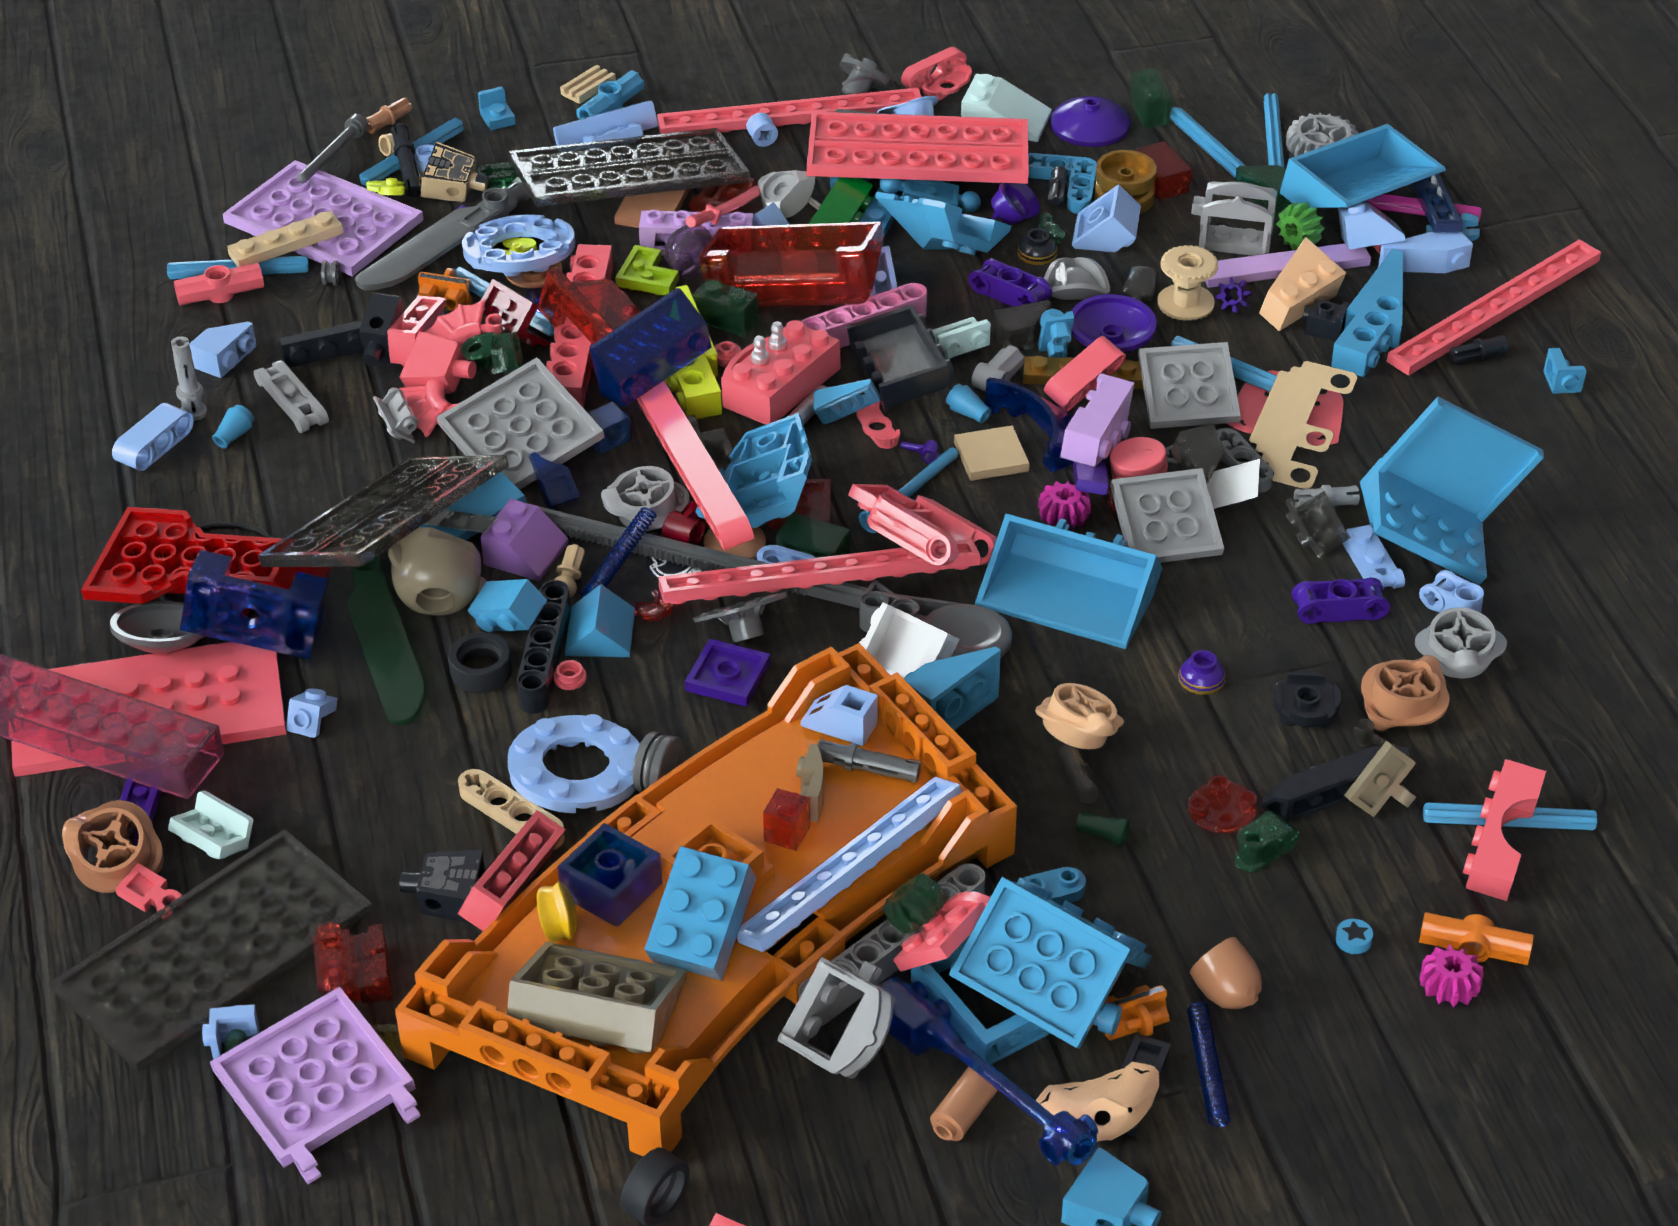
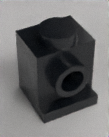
[1302,299,1350,341]

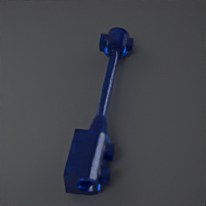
[879,977,1098,1166]

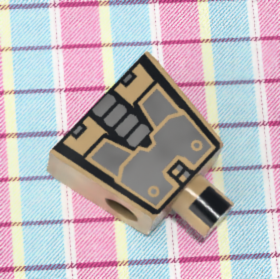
[421,142,489,202]

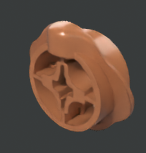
[1361,655,1450,731]
[62,800,164,893]

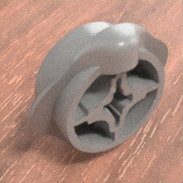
[601,466,691,531]
[1415,607,1507,679]

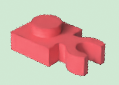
[116,863,183,920]

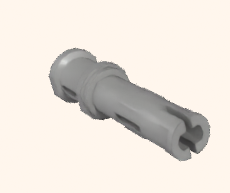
[171,337,207,421]

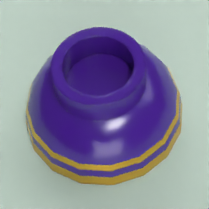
[1178,650,1226,695]

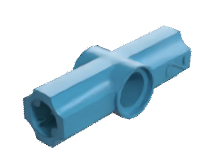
[577,70,644,120]

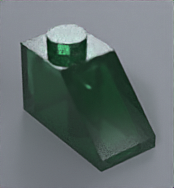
[1235,165,1292,213]

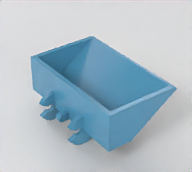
[1280,124,1446,208]
[975,514,1163,649]

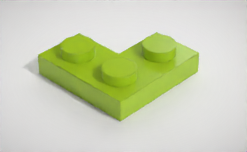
[615,245,679,296]

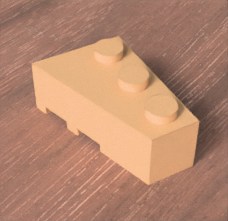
[1259,237,1346,331]

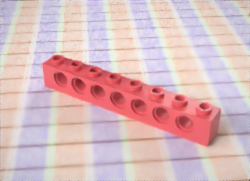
[546,244,613,409]

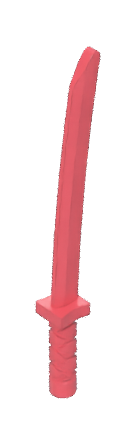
[686,186,760,228]

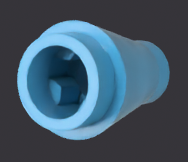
[946,384,991,424]
[212,405,254,449]

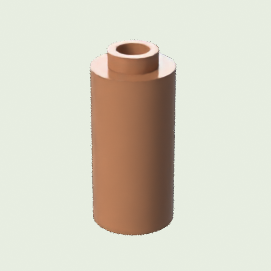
[930,1061,1002,1141]

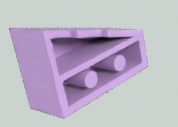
[1061,373,1134,467]

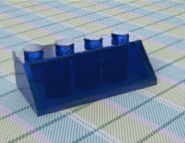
[589,288,712,407]

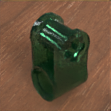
[1234,811,1299,872]

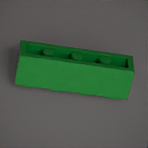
[797,177,873,266]

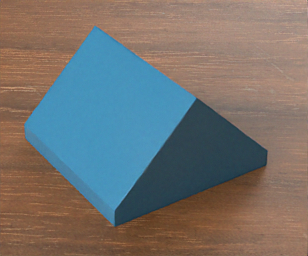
[565,584,635,657]

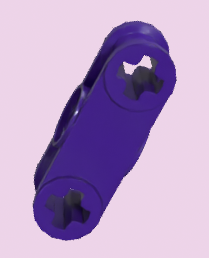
[968,258,1052,313]
[1291,577,1390,624]

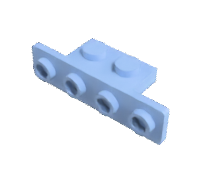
[553,101,658,153]

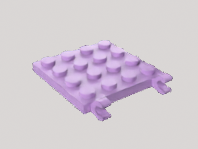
[210,987,421,1184]

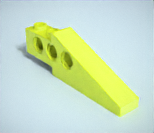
[659,285,722,421]

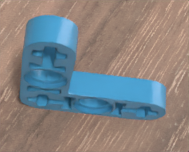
[1028,153,1097,214]

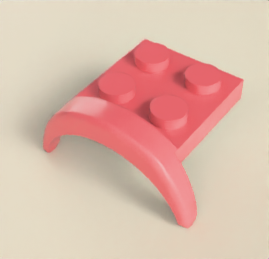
[893,892,991,971]

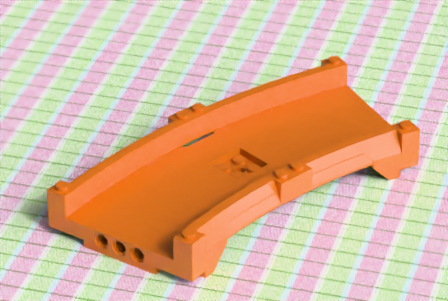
[395,643,1017,1156]

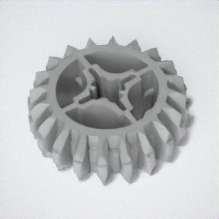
[1286,112,1359,157]

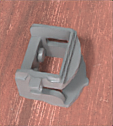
[1191,181,1277,256]
[777,957,896,1079]

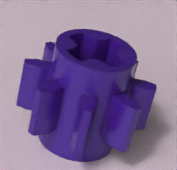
[1215,277,1253,314]

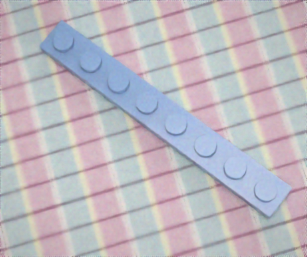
[737,777,962,952]

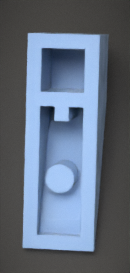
[1378,232,1473,273]

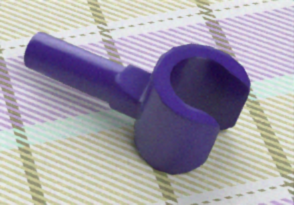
[900,440,940,464]

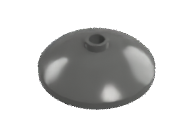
[110,601,210,653]

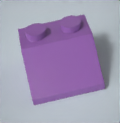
[481,498,569,582]

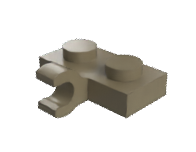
[1344,741,1416,817]

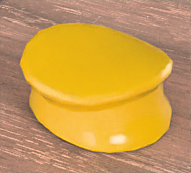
[537,881,577,942]

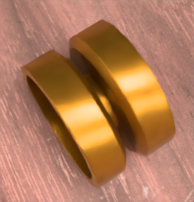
[1094,150,1157,214]

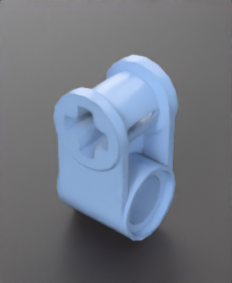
[1419,570,1484,613]

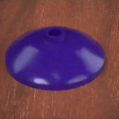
[1051,96,1131,147]
[1071,294,1157,353]

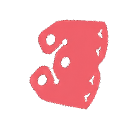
[1227,370,1344,446]

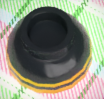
[1018,228,1057,265]

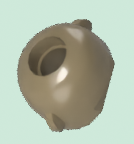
[388,527,486,616]

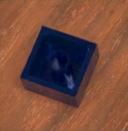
[558,823,663,927]

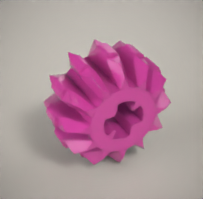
[1038,480,1091,530]
[1420,944,1484,1008]

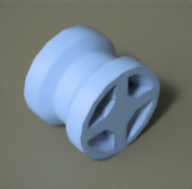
[746,113,778,147]

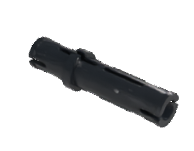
[391,123,421,197]

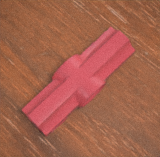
[174,263,264,306]

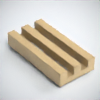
[560,65,616,104]

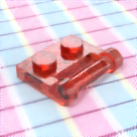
[689,170,755,213]

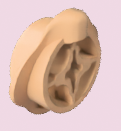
[1035,683,1124,749]

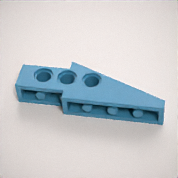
[1331,249,1403,377]

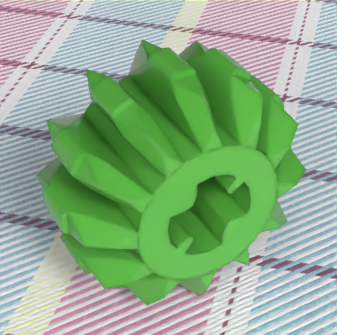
[1276,202,1325,250]

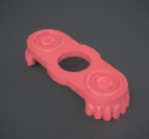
[922,63,972,100]
[856,401,900,449]

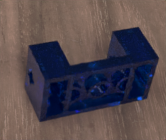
[180,550,329,659]

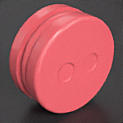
[1110,437,1168,479]

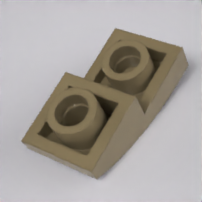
[796,744,823,822]

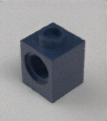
[588,402,631,454]

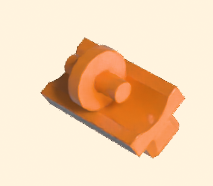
[418,268,472,311]
[1103,985,1170,1041]

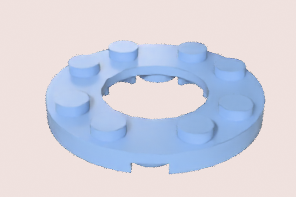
[462,215,576,276]
[508,714,640,813]

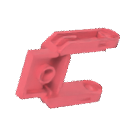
[848,484,997,565]

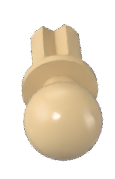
[554,544,585,598]

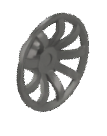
[693,592,788,642]

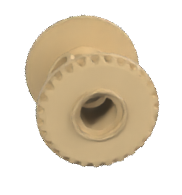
[1158,245,1218,321]

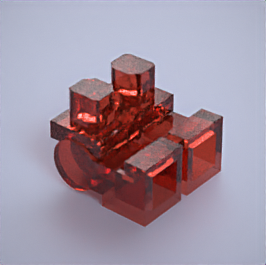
[313,922,393,1004]

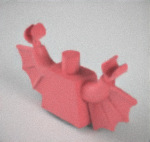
[399,300,502,437]

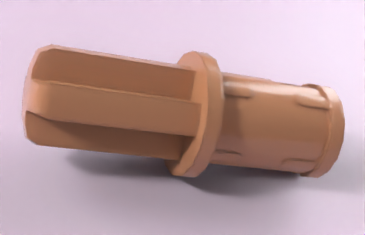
[366,98,412,134]

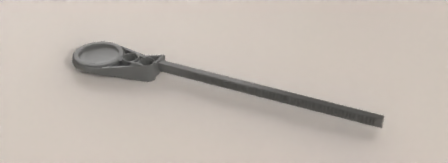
[538,506,1013,659]

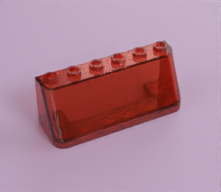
[699,222,884,308]

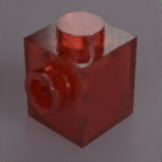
[763,788,810,851]

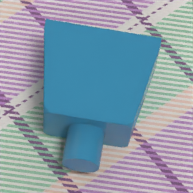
[1061,1147,1161,1226]

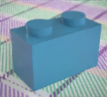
[467,579,547,632]

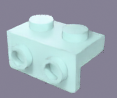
[932,317,991,360]
[168,790,253,859]

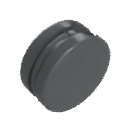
[632,731,684,793]

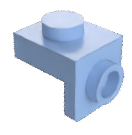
[286,689,338,738]
[202,1004,260,1059]

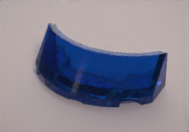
[985,377,1073,472]

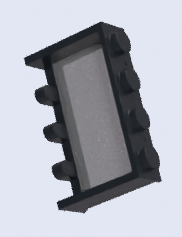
[846,305,954,414]

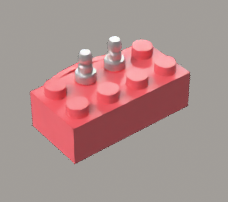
[721,320,841,425]

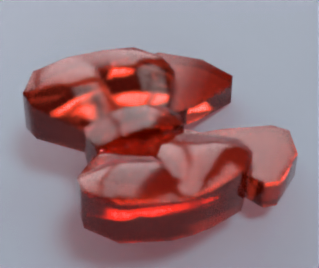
[634,589,686,622]

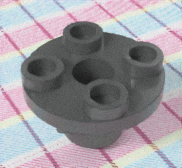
[839,53,891,95]

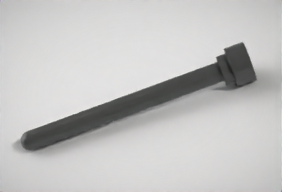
[297,114,369,183]

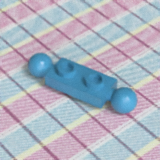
[880,179,981,212]

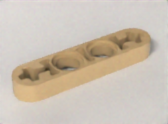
[458,769,565,850]

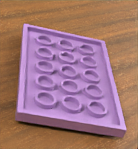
[223,160,423,276]

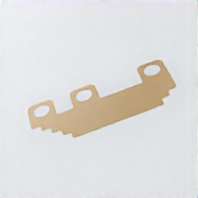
[1249,361,1357,489]

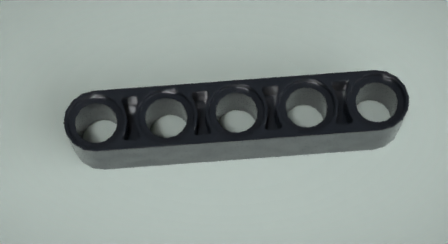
[517,580,571,714]

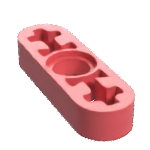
[901,47,967,91]

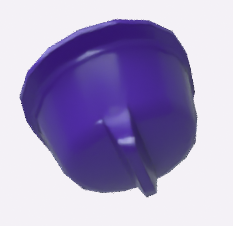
[991,183,1040,226]

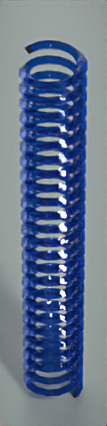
[579,507,657,600]
[1187,1001,1231,1127]

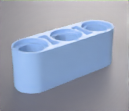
[112,403,194,471]

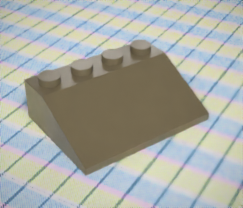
[507,942,687,1053]

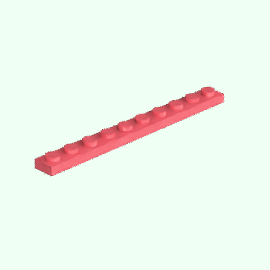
[657,88,921,138]
[1387,239,1601,376]
[659,539,980,604]

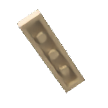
[227,210,344,267]

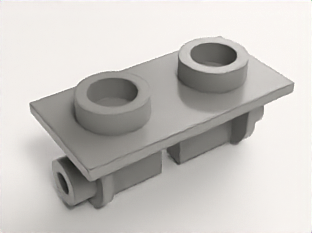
[373,387,418,443]

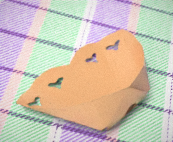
[1032,1062,1159,1143]

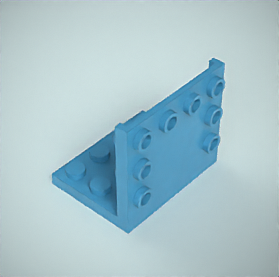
[1371,397,1544,585]
[949,877,1152,1049]

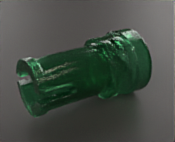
[1076,810,1130,847]

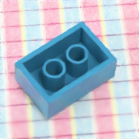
[644,846,756,981]

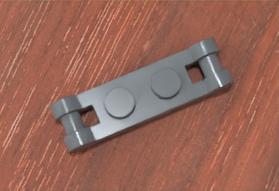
[254,360,329,433]

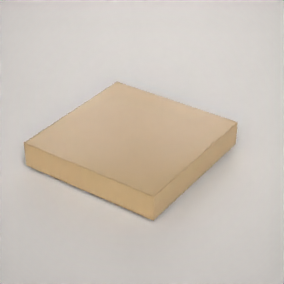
[954,425,1029,481]

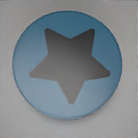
[1336,919,1373,954]

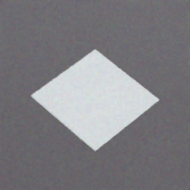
[1205,459,1260,509]

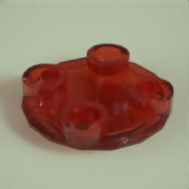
[1188,775,1257,833]

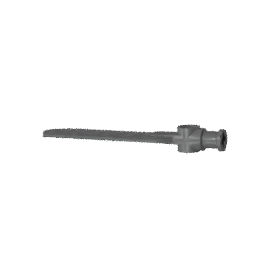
[355,176,533,291]

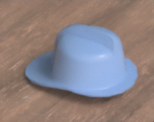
[877,96,939,116]

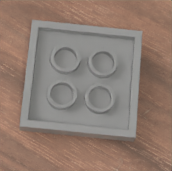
[1138,342,1241,429]
[1110,468,1224,563]

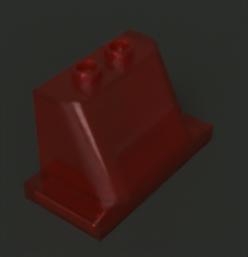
[538,267,658,389]

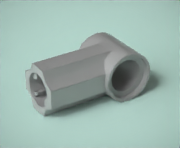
[971,345,1024,397]

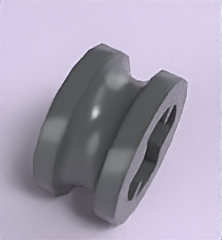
[321,260,340,286]

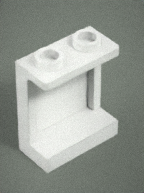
[859,602,960,678]

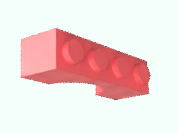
[1463,759,1546,901]

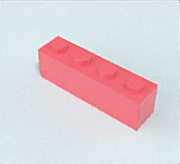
[458,810,566,931]

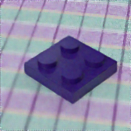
[685,639,771,707]

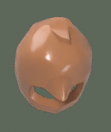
[1189,937,1262,1009]

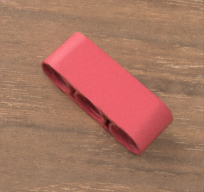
[1043,336,1126,411]

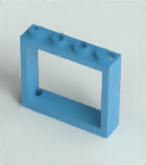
[911,934,1050,1066]

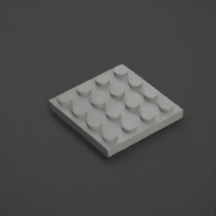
[436,357,605,490]

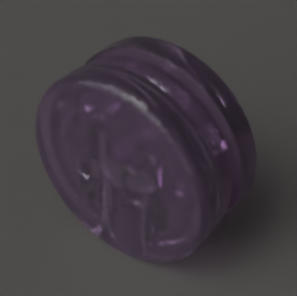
[664,225,720,279]

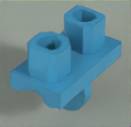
[1038,309,1074,358]

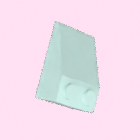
[961,74,1052,142]

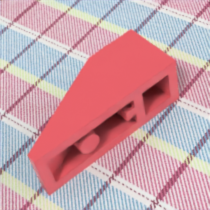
[387,296,446,367]

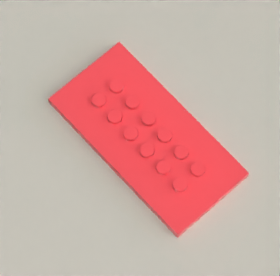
[806,112,1029,184]
[10,635,287,777]

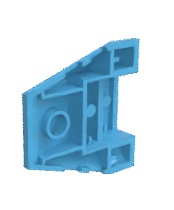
[875,192,1011,256]
[695,413,812,528]

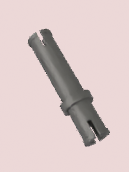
[817,739,922,783]

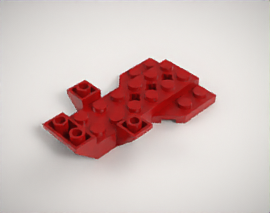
[81,507,332,630]

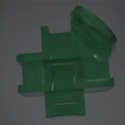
[461,332,525,376]

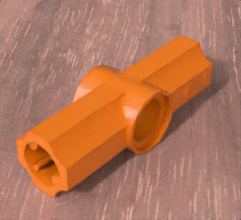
[1419,912,1534,965]

